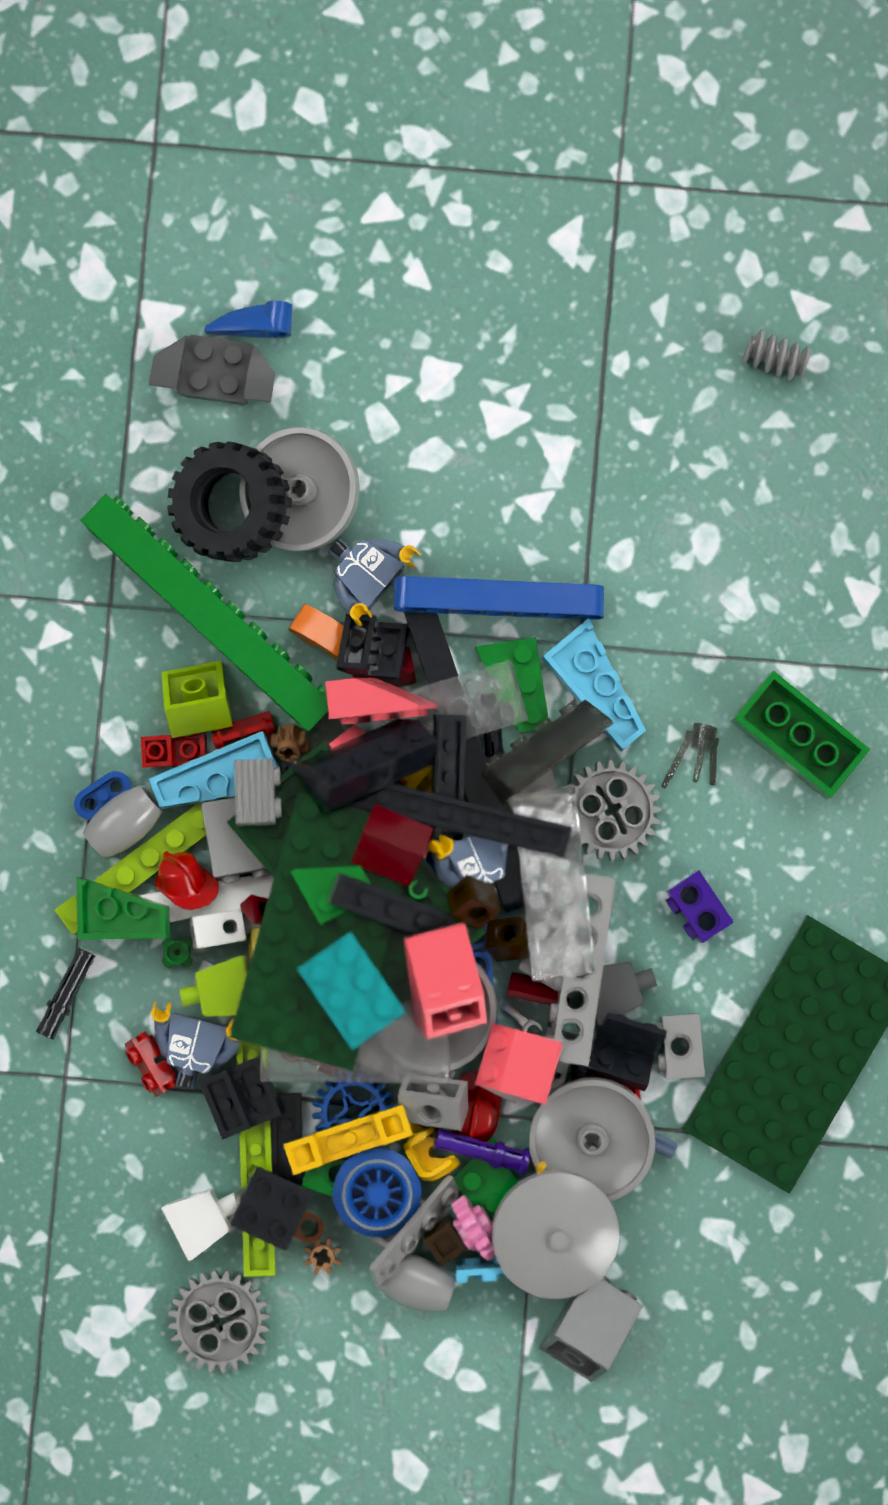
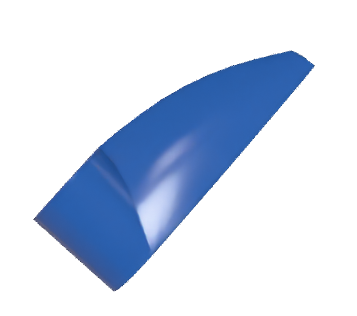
[205,300,293,338]

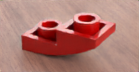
[141,733,208,768]

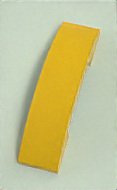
[284,1105,413,1175]

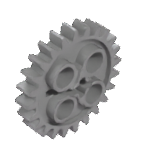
[560,760,662,861]
[168,1269,270,1373]

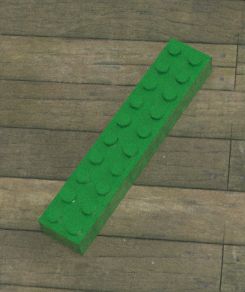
[80,493,329,737]

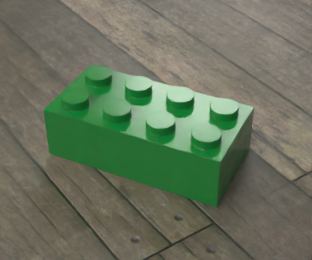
[730,670,871,799]

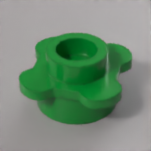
[162,937,193,968]

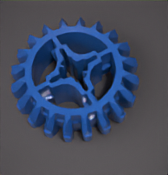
[312,1069,396,1148]

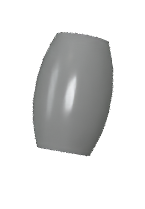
[83,785,163,858]
[374,1254,456,1311]

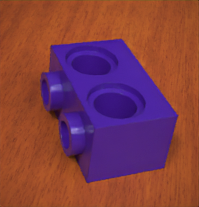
[665,870,734,943]

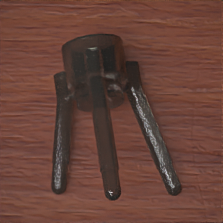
[661,723,719,789]

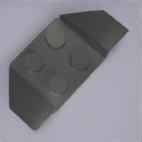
[149,335,276,405]

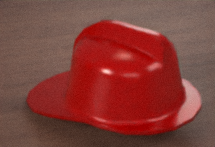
[155,851,219,910]
[451,1070,502,1142]

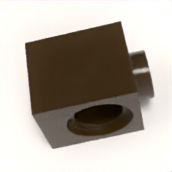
[447,874,500,929]
[485,916,536,962]
[423,1214,467,1267]

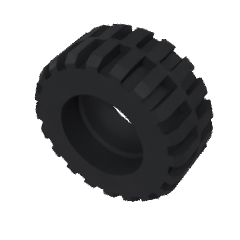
[167,441,292,562]

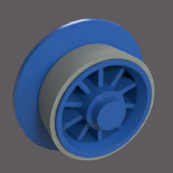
[333,1148,421,1237]

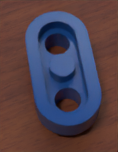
[74,771,132,820]

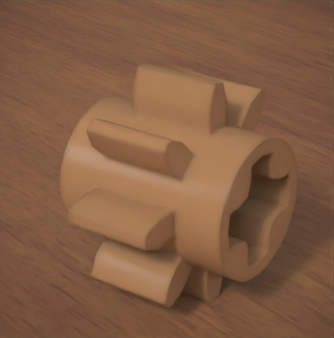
[270,724,309,762]
[304,1236,341,1275]

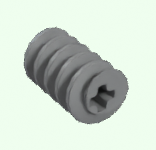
[742,329,811,383]

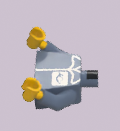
[328,538,422,627]
[428,835,508,889]
[151,1001,241,1089]

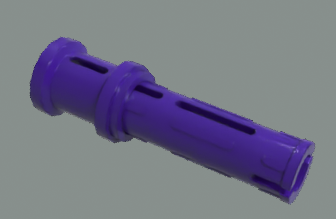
[433,1129,530,1176]

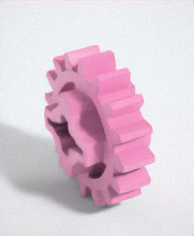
[451,1195,496,1262]

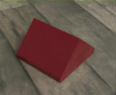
[350,804,433,887]

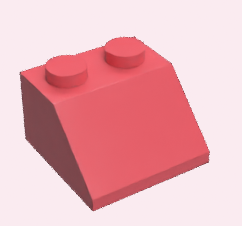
[475,1023,563,1105]

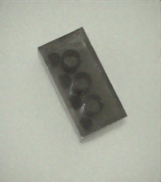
[481,699,614,804]

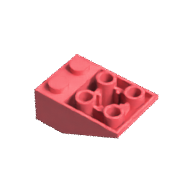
[326,678,438,725]
[404,923,487,1039]

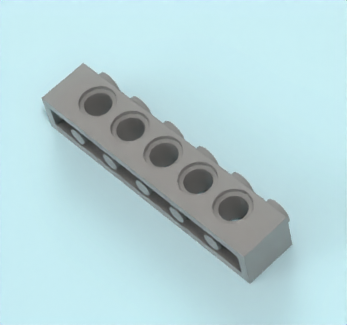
[546,872,616,1066]

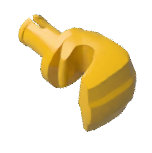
[403,1123,460,1182]

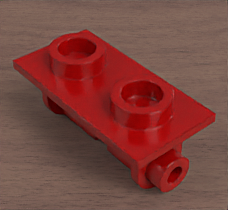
[212,711,277,750]
[124,1031,177,1097]

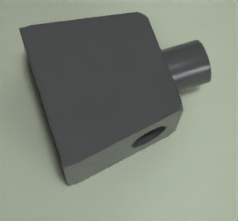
[581,962,657,1026]

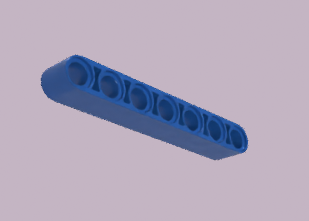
[394,576,604,620]

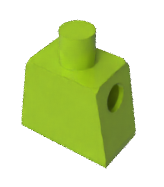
[180,955,248,1016]

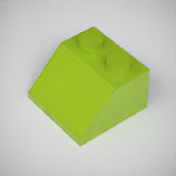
[161,660,233,738]

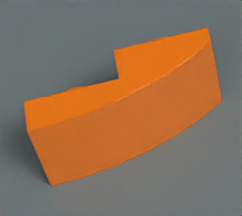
[288,604,344,661]

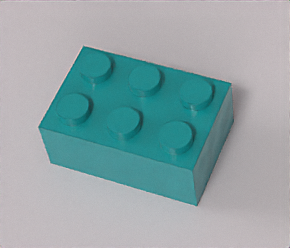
[297,932,406,1050]

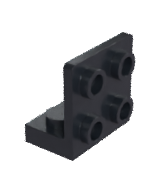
[585,1013,667,1091]
[230,1164,314,1250]

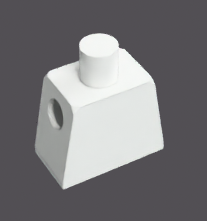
[188,909,261,950]
[162,1189,237,1261]

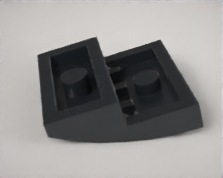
[336,613,409,683]
[199,1055,285,1140]

